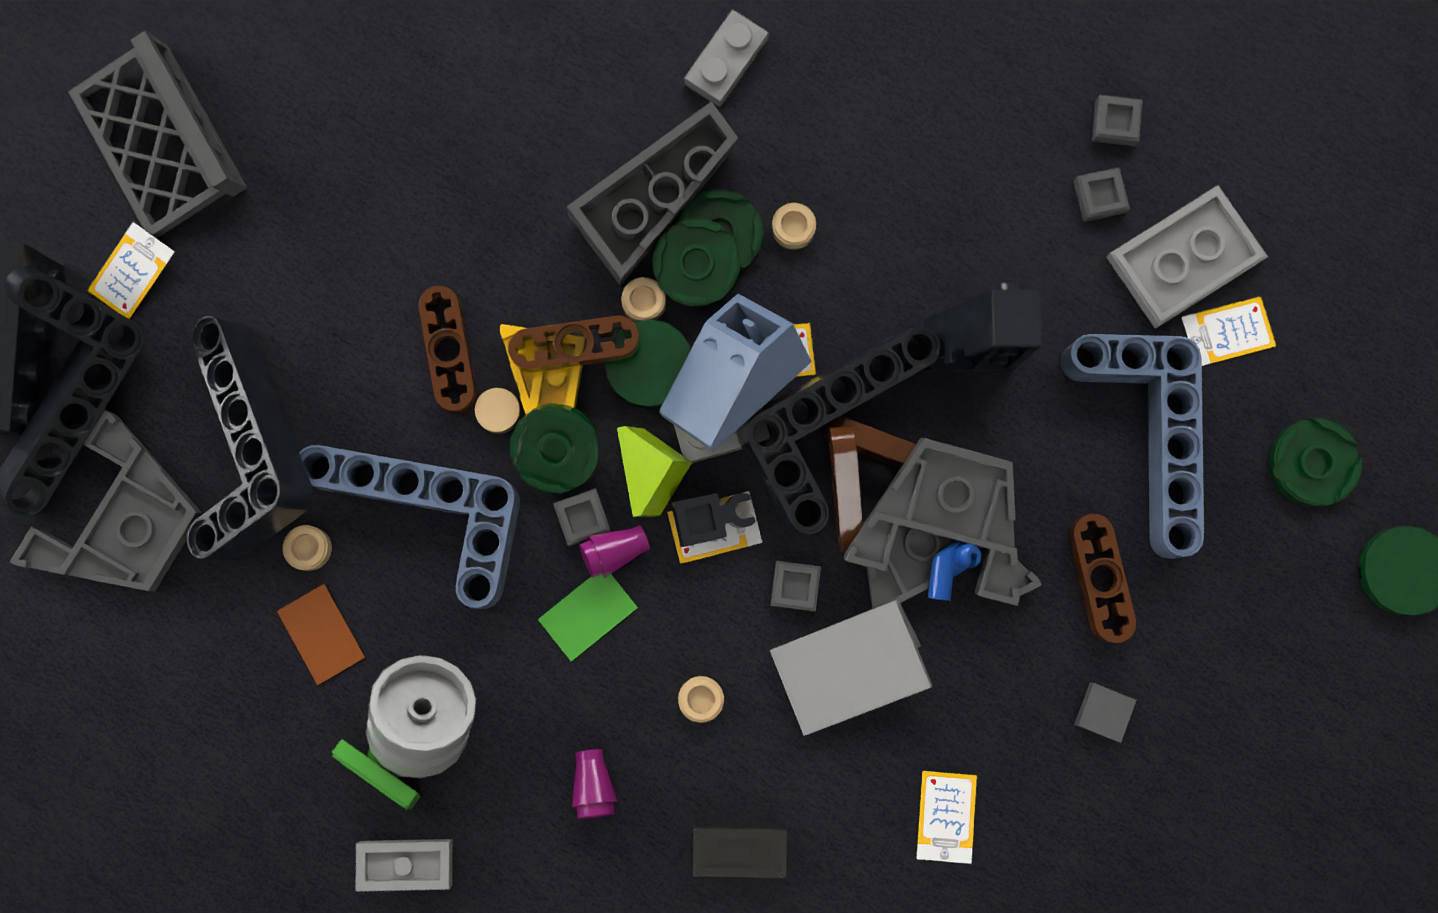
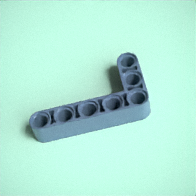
[1060,334,1204,559]
[299,445,520,609]

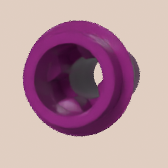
[579,525,650,578]
[572,749,618,819]

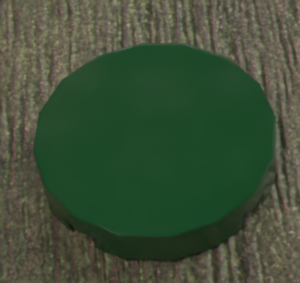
[678,189,764,271]
[653,218,741,307]
[605,319,691,409]
[510,403,600,493]
[1268,418,1362,507]
[1359,526,1438,616]

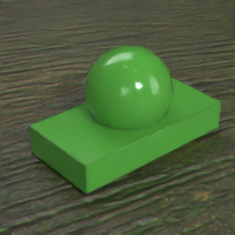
[332,739,420,810]

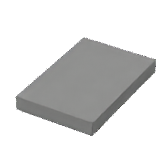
[1107,185,1268,329]
[770,600,933,736]

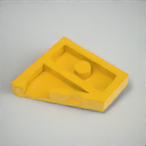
[500,324,587,414]

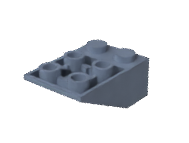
[659,294,812,451]

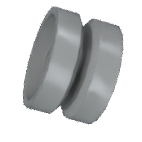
[366,655,476,778]

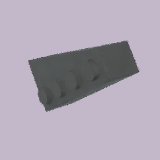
[567,101,738,286]

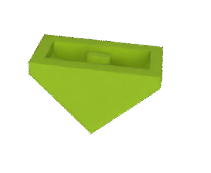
[617,426,692,517]

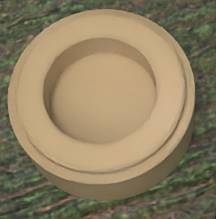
[772,203,816,249]
[621,277,666,322]
[475,388,521,434]
[283,525,332,571]
[678,676,724,722]

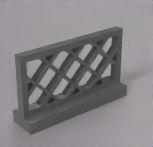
[68,30,247,239]

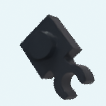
[671,493,756,547]

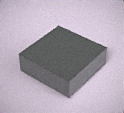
[1092,95,1142,146]
[1073,168,1130,222]
[553,489,611,547]
[770,561,821,612]
[1074,682,1136,743]

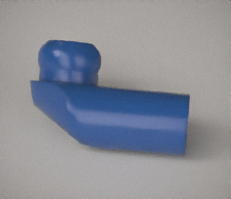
[928,541,981,601]

